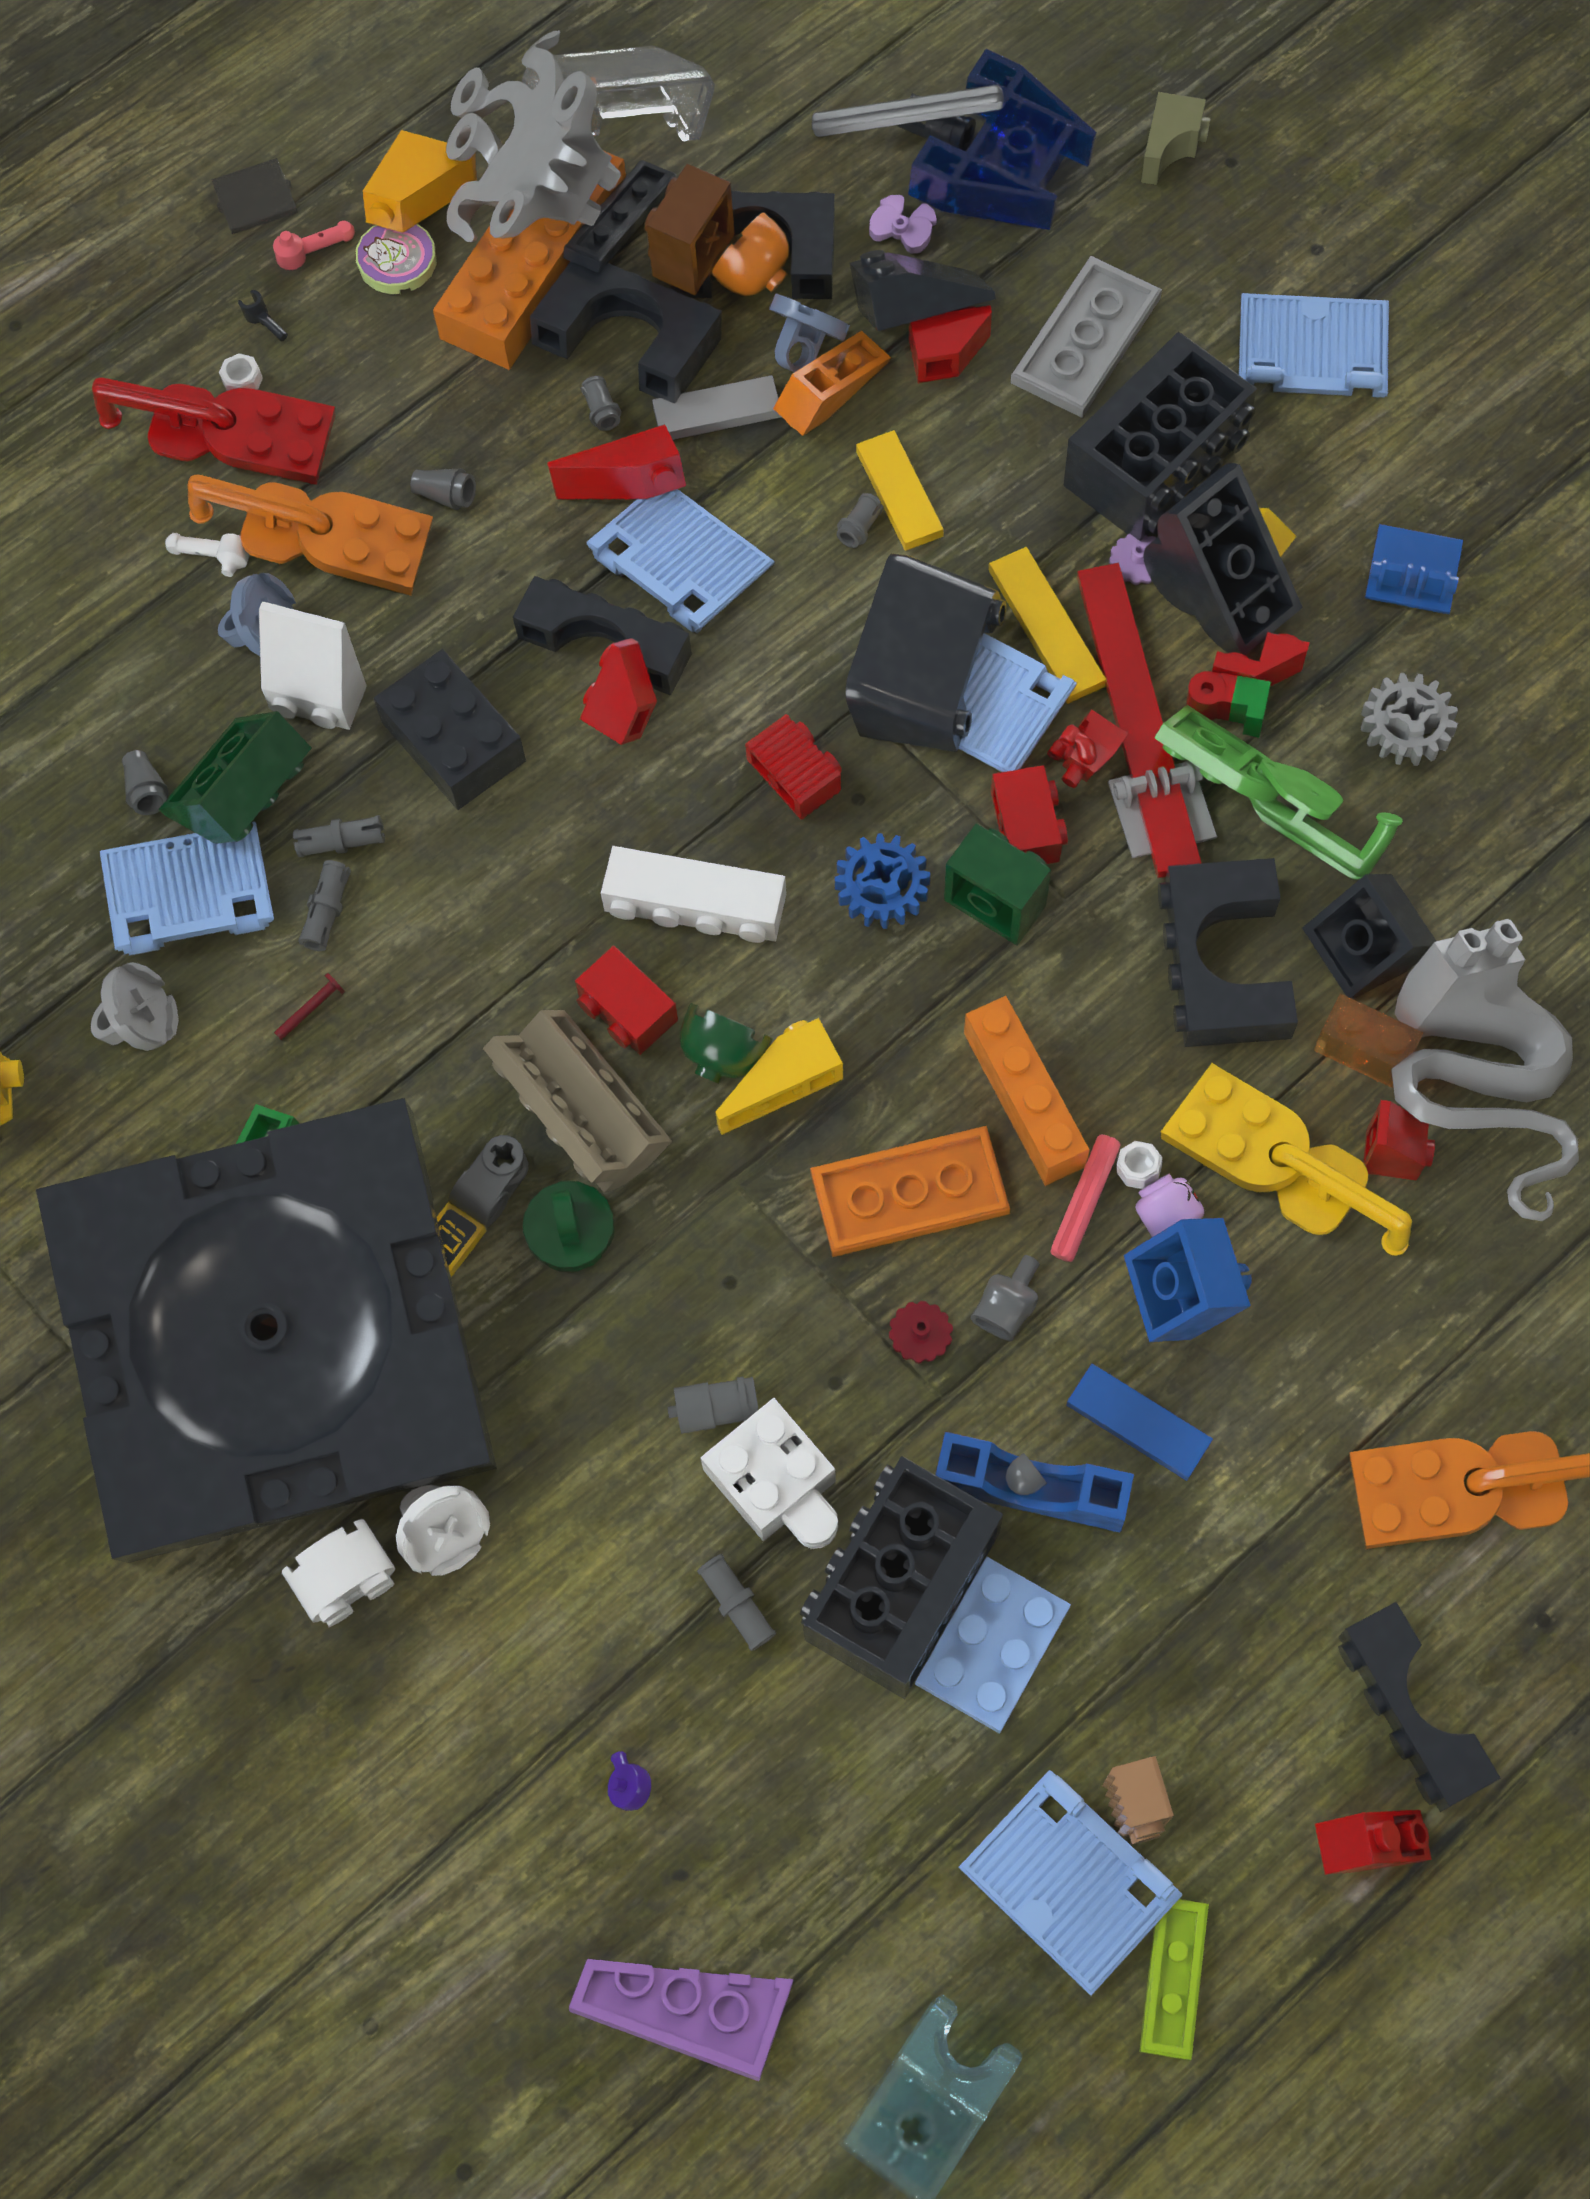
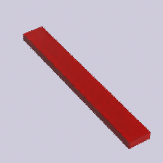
[1077,562,1201,879]

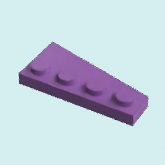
[569,1959,793,2081]

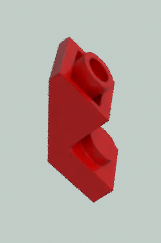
[1212,632,1310,687]

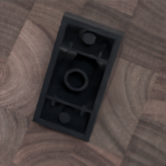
[1143,463,1303,655]

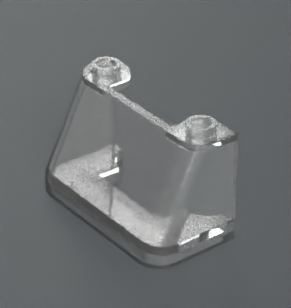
[522,46,715,141]

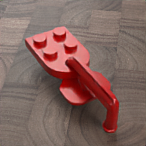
[92,378,335,485]

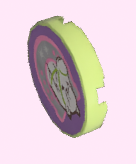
[356,224,437,294]

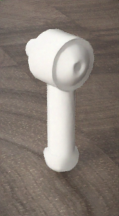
[165,533,250,577]

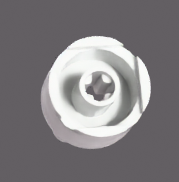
[282,1519,395,1627]

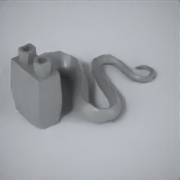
[1392,919,1579,1221]

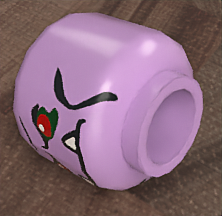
[1135,1174,1205,1237]

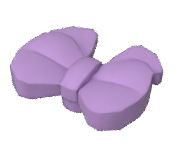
[869,195,937,254]

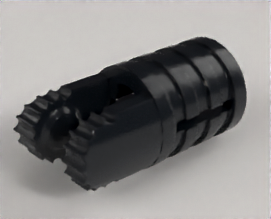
[897,93,976,154]

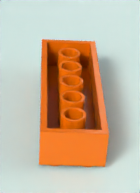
[433,150,626,370]

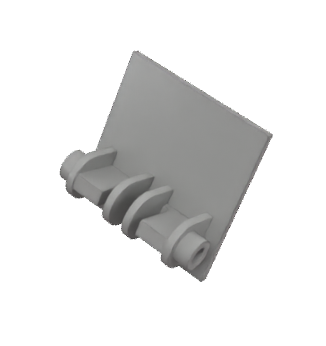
[1108,761,1217,859]

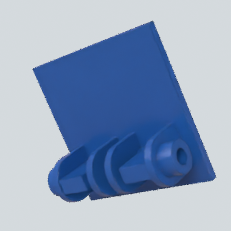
[1365,524,1463,614]

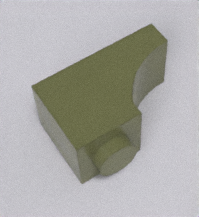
[1141,92,1211,185]

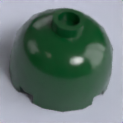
[680,1003,773,1084]

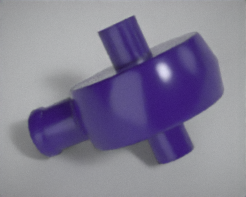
[608,1751,651,1811]

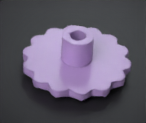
[1109,534,1156,585]

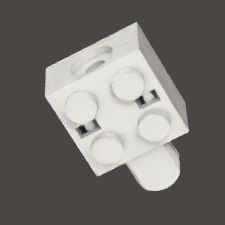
[700,1398,838,1549]

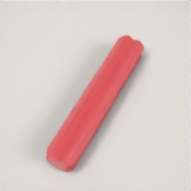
[1051,1134,1120,1262]

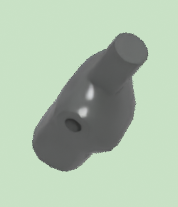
[971,1255,1040,1341]

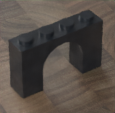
[670,191,835,299]
[530,261,722,404]
[1158,858,1298,1047]

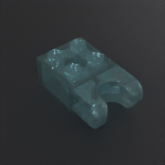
[838,1994,1022,2199]

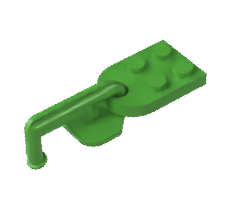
[1154,705,1403,879]

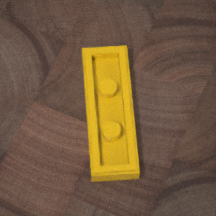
[856,430,944,551]

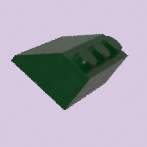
[159,711,312,843]

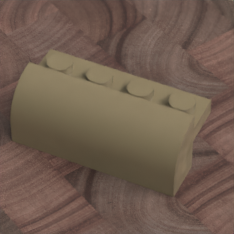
[483,1010,672,1193]

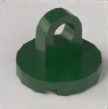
[523,1181,615,1272]

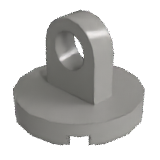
[91,962,179,1051]

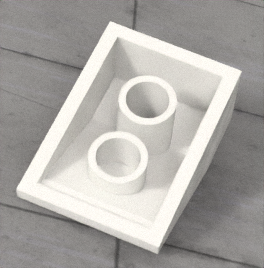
[259,601,367,730]

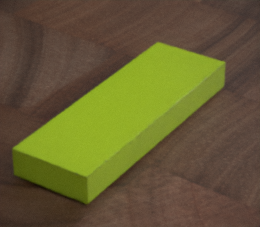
[1139,1899,1209,2061]

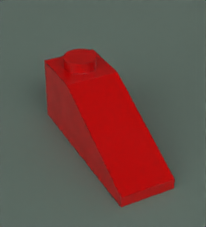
[547,424,686,499]

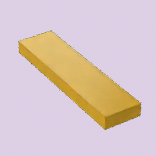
[989,547,1106,704]

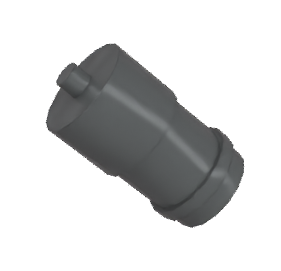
[667,1376,758,1434]

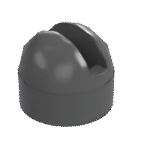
[1006,1453,1047,1495]

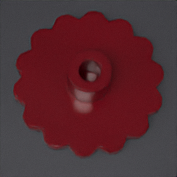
[889,1301,953,1364]

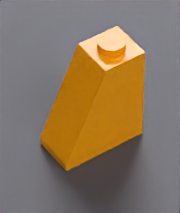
[363,130,477,233]

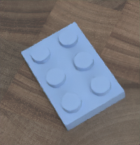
[915,1556,1071,1734]

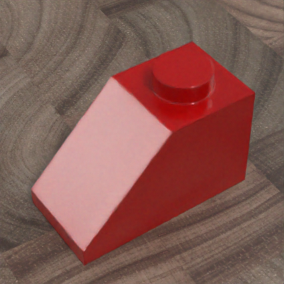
[1363,1100,1435,1181]

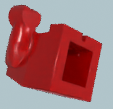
[1047,709,1128,788]

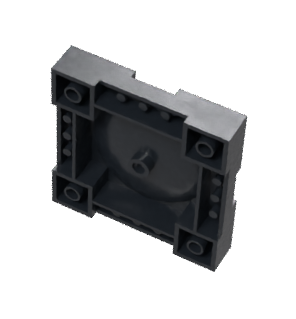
[36,1098,497,1563]

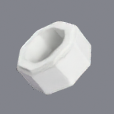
[219,354,263,391]
[1117,1141,1162,1189]

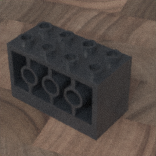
[1063,332,1257,541]
[800,1456,1003,1699]

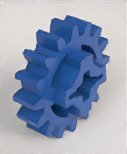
[835,833,930,929]

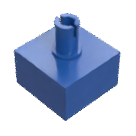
[1124,1218,1252,1342]

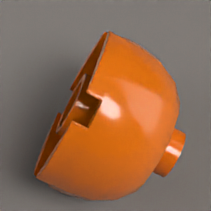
[711,213,789,296]

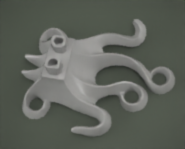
[446,30,621,242]

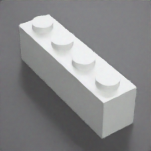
[601,846,786,943]

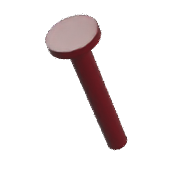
[274,973,345,1040]

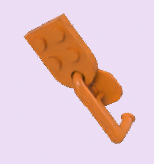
[188,475,433,596]
[1350,1431,1590,1549]

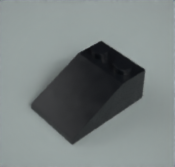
[850,250,996,331]

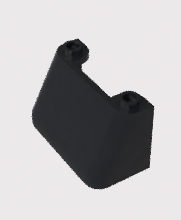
[846,553,1007,752]

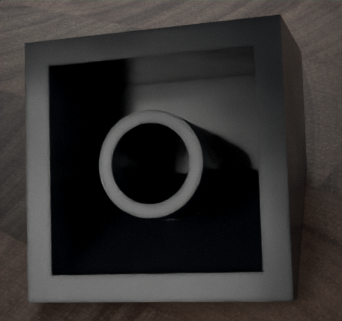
[1302,874,1436,1000]

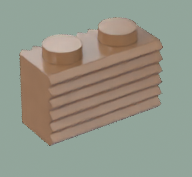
[1102,1756,1174,1845]

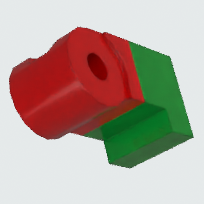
[1186,671,1271,738]

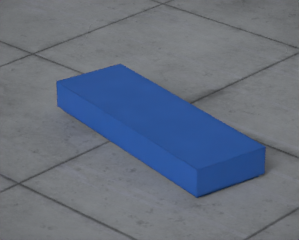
[1066,1364,1213,1481]

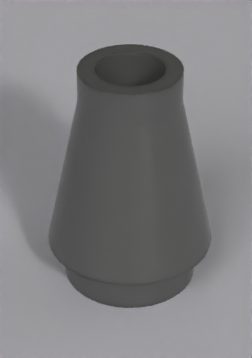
[410,468,476,510]
[122,750,169,815]

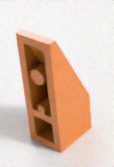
[773,331,891,436]

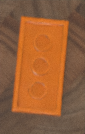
[810,1126,1010,1257]

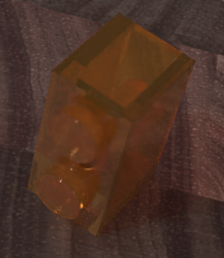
[1314,993,1424,1089]

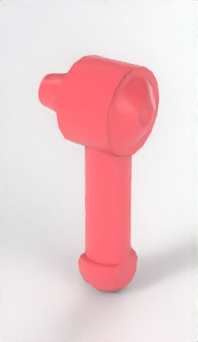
[273,221,355,270]

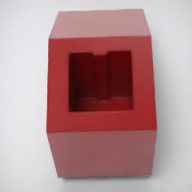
[909,305,992,383]
[580,638,657,745]
[1315,1810,1432,1875]

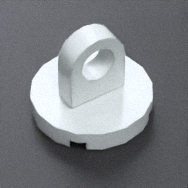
[396,1485,490,1576]

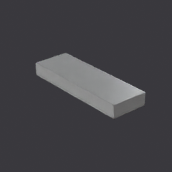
[652,375,781,440]

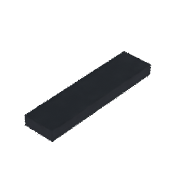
[563,160,676,273]

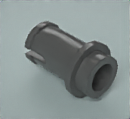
[580,376,621,431]
[837,493,884,548]

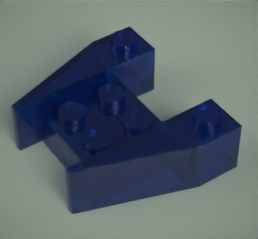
[908,49,1097,230]

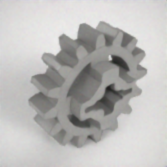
[1361,673,1458,766]

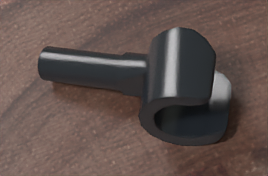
[238,290,288,341]

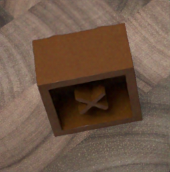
[645,164,734,295]

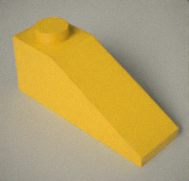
[715,1018,843,1135]

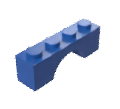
[935,1432,1134,1532]

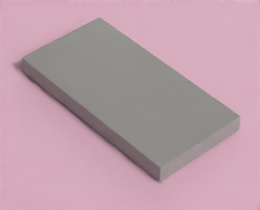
[1011,256,1162,418]

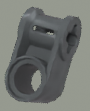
[449,1135,528,1227]

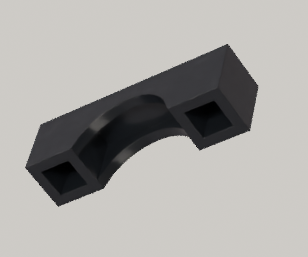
[513,576,692,695]
[1338,1602,1501,1812]

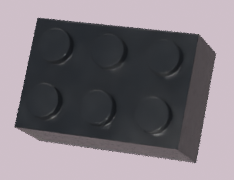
[373,649,526,810]

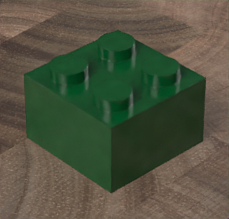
[944,823,1051,946]

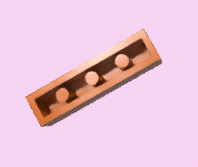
[964,996,1089,1186]

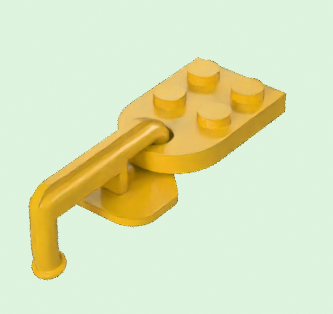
[1161,1063,1412,1256]

